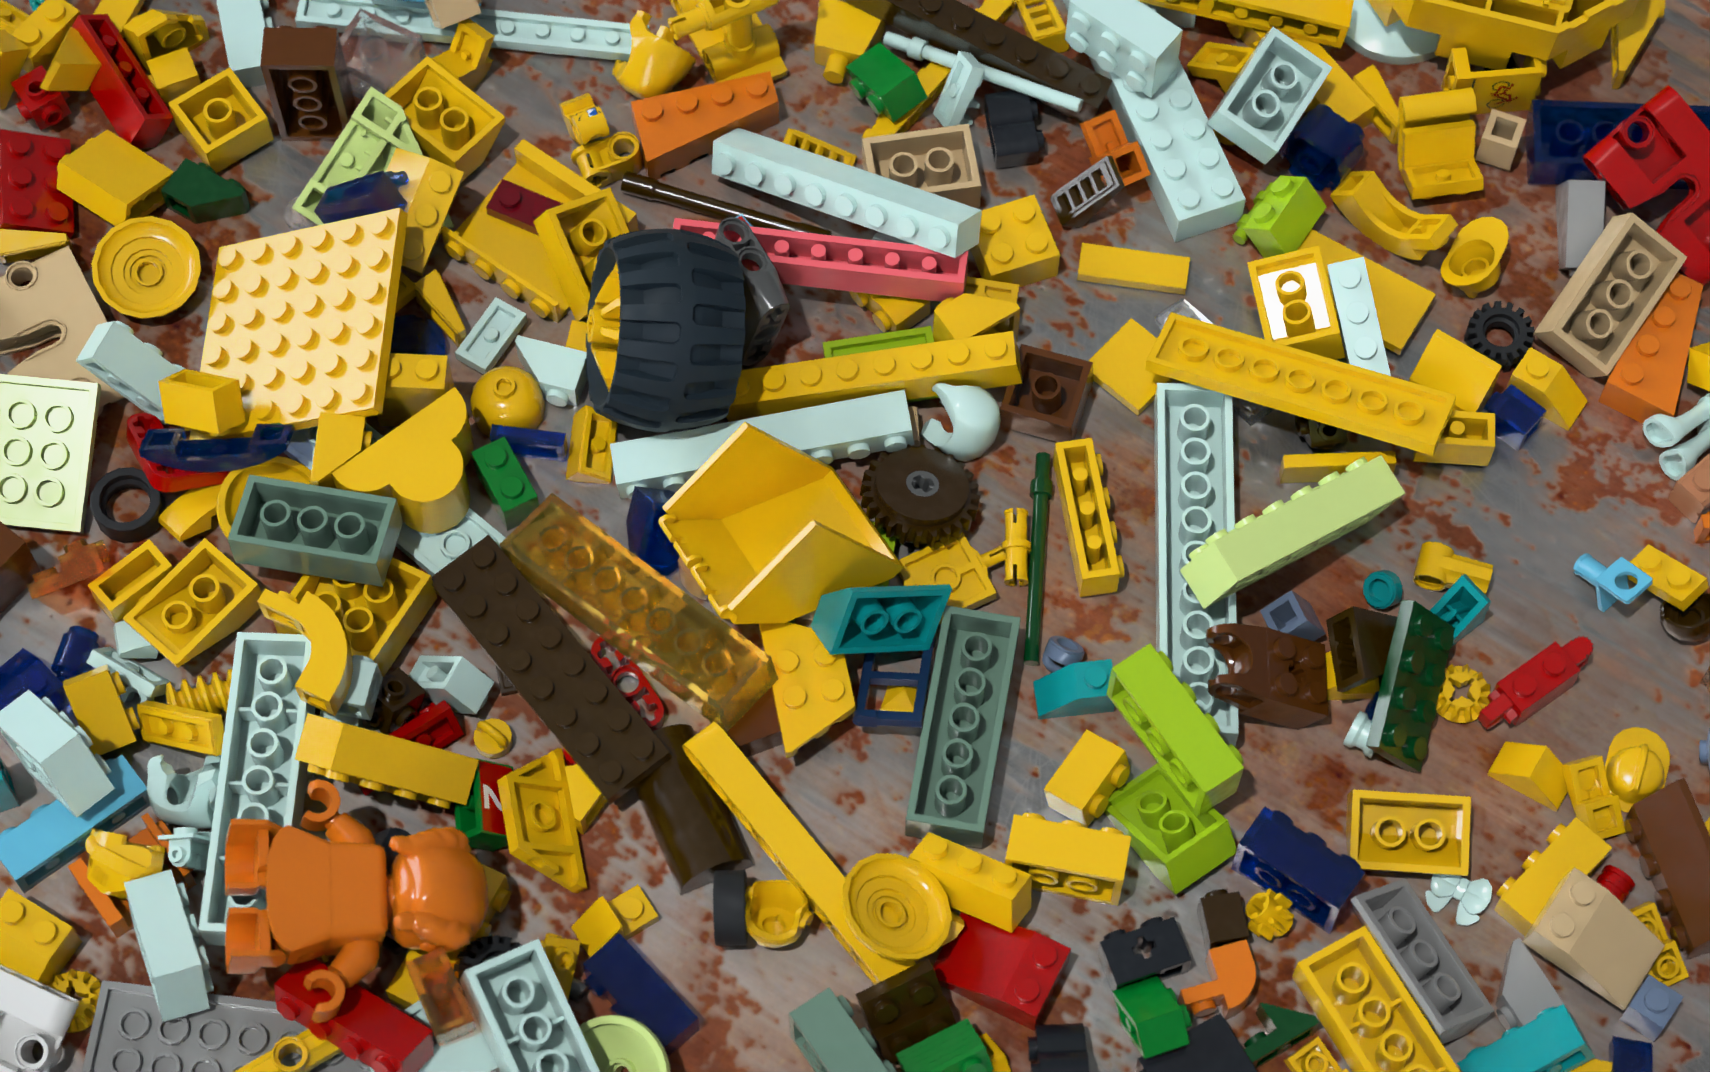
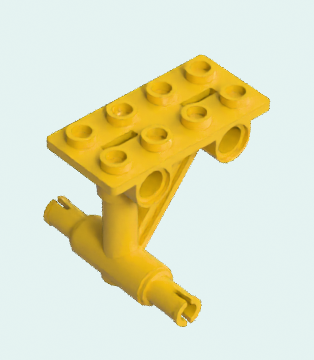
[667,0,787,83]

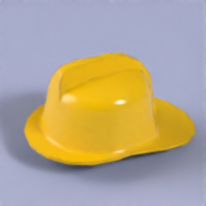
[1440,217,1509,299]
[1605,727,1670,813]

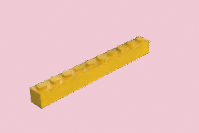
[862,0,1015,138]

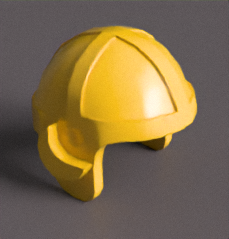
[745,880,814,948]

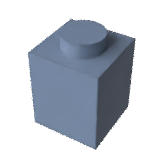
[1260,590,1326,641]
[1620,975,1684,1042]

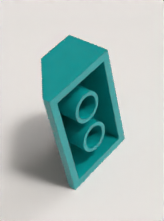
[811,584,952,654]

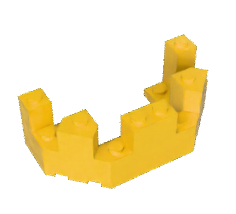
[1367,0,1639,70]

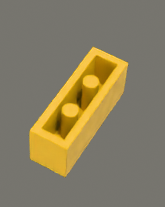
[1494,817,1612,936]
[908,832,1032,933]

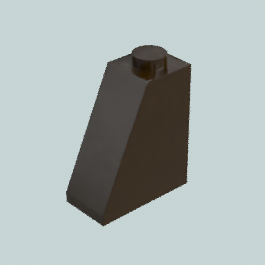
[1326,606,1397,693]

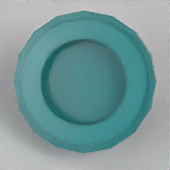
[1363,570,1403,609]

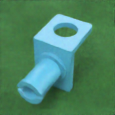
[1573,553,1653,612]

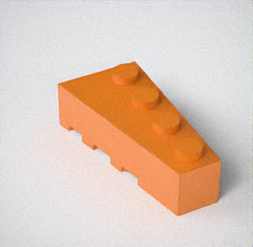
[631,71,779,180]
[1598,272,1703,424]

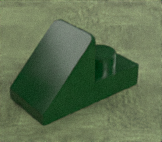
[1243,1003,1320,1069]

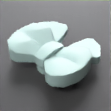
[1425,874,1492,926]

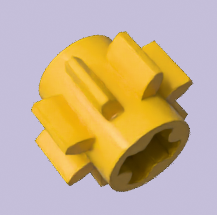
[1245,889,1294,941]

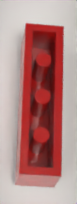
[72,14,174,149]
[274,959,434,1072]

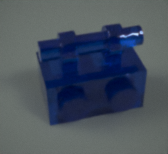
[314,171,409,224]

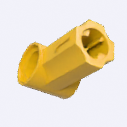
[1413,542,1493,595]

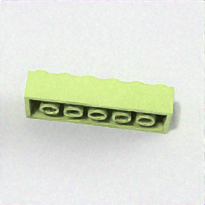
[1180,455,1406,609]

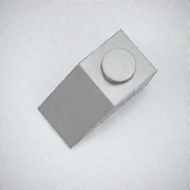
[1496,938,1565,1030]

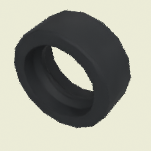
[90,467,165,543]
[713,870,748,946]

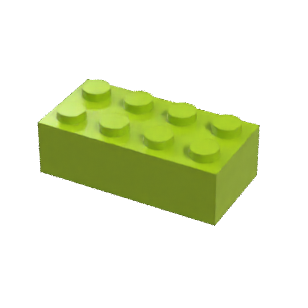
[1106,643,1244,817]

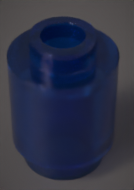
[51,626,100,683]

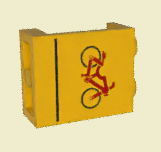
[1441,47,1547,115]

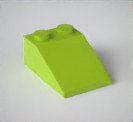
[1104,763,1238,895]

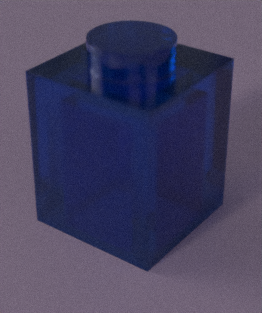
[1484,384,1547,451]

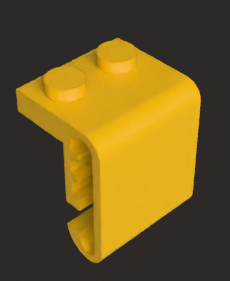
[1397,87,1484,200]

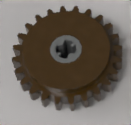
[860,444,980,548]

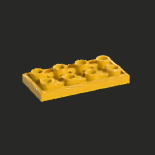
[1297,229,1436,355]

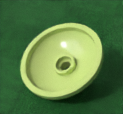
[579,1015,670,1072]

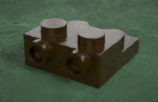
[855,958,956,1064]

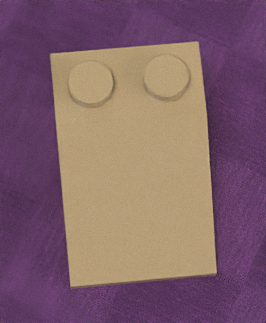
[1522,867,1665,1010]

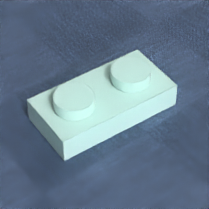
[455,297,527,374]

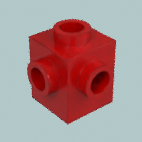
[11,65,71,131]

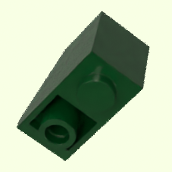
[161,158,251,224]

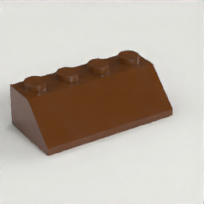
[1624,778,1710,960]

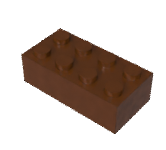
[260,25,356,141]

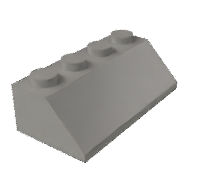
[1351,878,1495,1044]

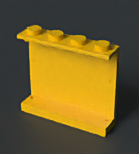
[441,139,639,323]

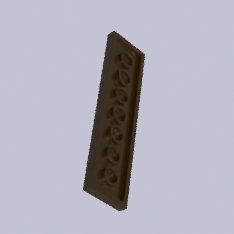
[432,534,672,805]

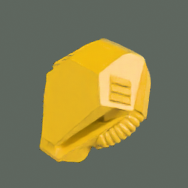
[85,828,169,899]

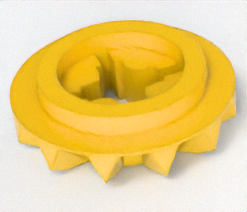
[1436,664,1491,723]
[48,969,101,1033]

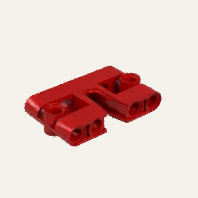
[1582,85,1710,287]

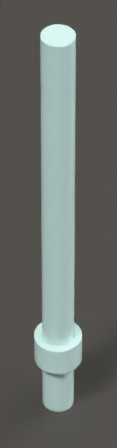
[883,31,1083,113]

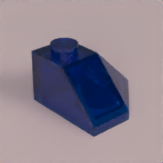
[626,486,680,576]

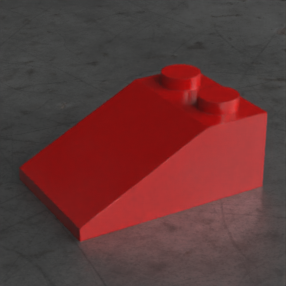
[933,912,1071,1031]

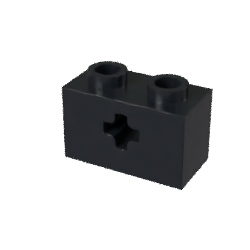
[1097,917,1191,991]

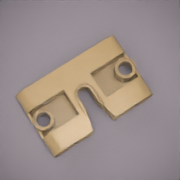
[0,246,125,417]

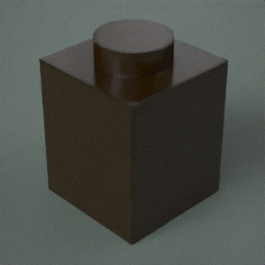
[1197,889,1249,953]

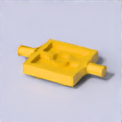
[898,531,1006,625]

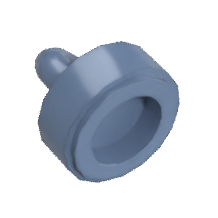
[1042,636,1085,673]

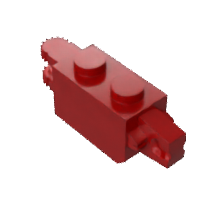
[1477,636,1594,730]

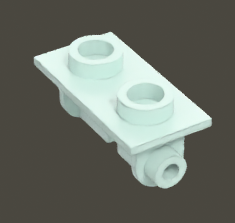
[158,827,211,873]

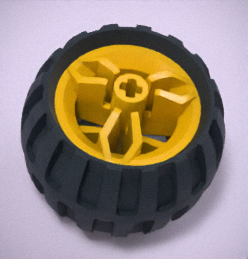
[586,228,746,432]

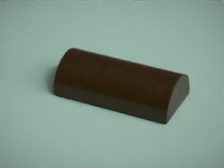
[634,724,753,895]

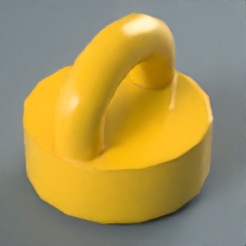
[473,718,513,759]

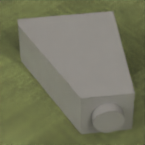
[1555,180,1605,277]

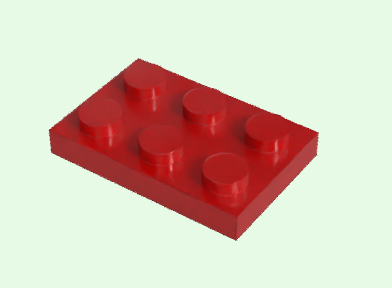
[0,129,74,239]

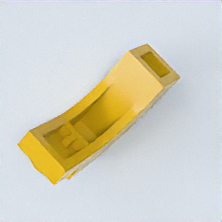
[1330,171,1458,260]
[257,589,353,716]

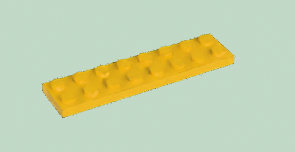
[1145,312,1456,456]

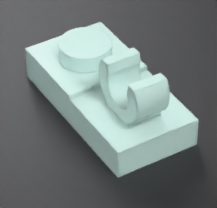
[933,51,985,127]
[86,647,172,703]

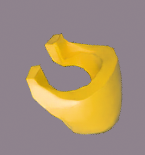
[613,11,696,99]

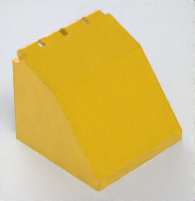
[658,422,904,624]

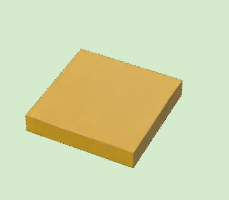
[1088,318,1174,416]

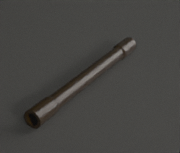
[621,171,832,235]

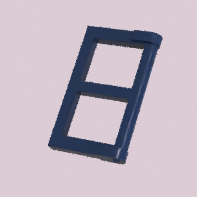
[852,635,936,728]

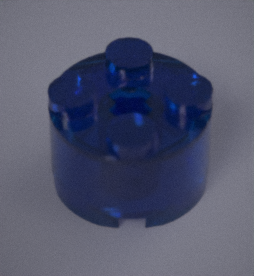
[1279,104,1365,191]

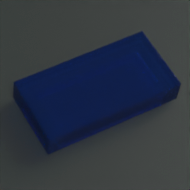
[490,424,568,462]

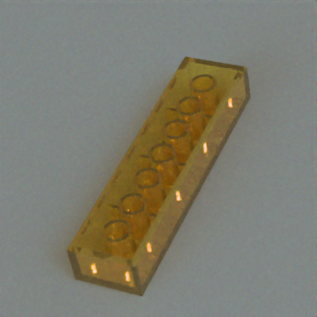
[500,493,778,733]

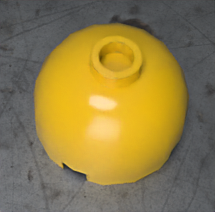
[470,366,545,442]

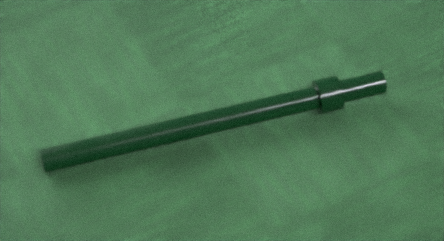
[1024,452,1053,666]

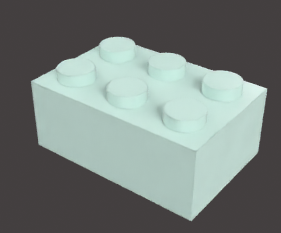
[1065,0,1183,97]
[1206,27,1333,164]
[0,690,115,818]
[124,869,214,1022]

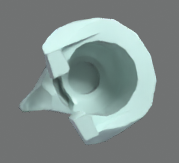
[919,383,1001,462]
[147,754,221,829]

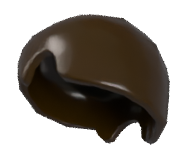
[1660,593,1710,642]

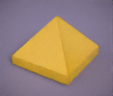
[880,685,917,712]

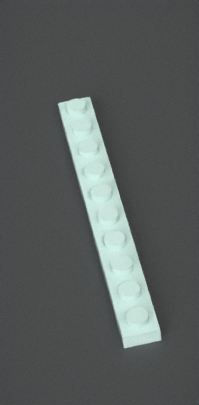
[295,0,650,61]

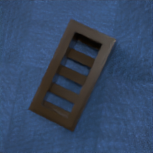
[1050,156,1125,227]

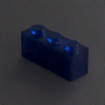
[583,933,700,1057]

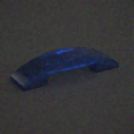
[139,423,295,472]

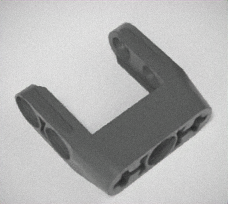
[715,217,790,366]

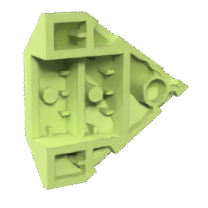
[292,87,454,228]

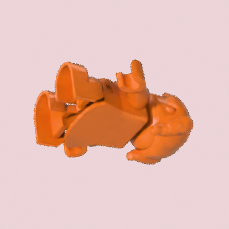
[224,779,489,1023]

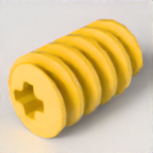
[166,668,232,715]

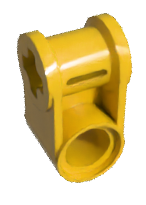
[570,132,643,189]

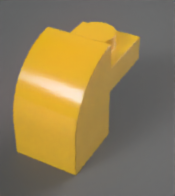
[432,18,495,90]

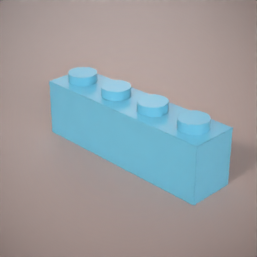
[0,755,150,893]

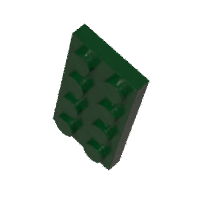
[1366,600,1455,772]

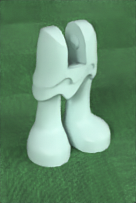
[1643,393,1710,481]

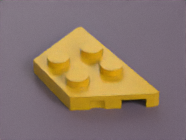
[759,622,855,758]
[497,748,587,893]

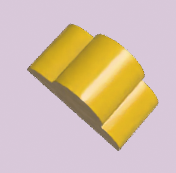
[331,387,474,534]

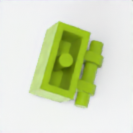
[1232,175,1327,258]

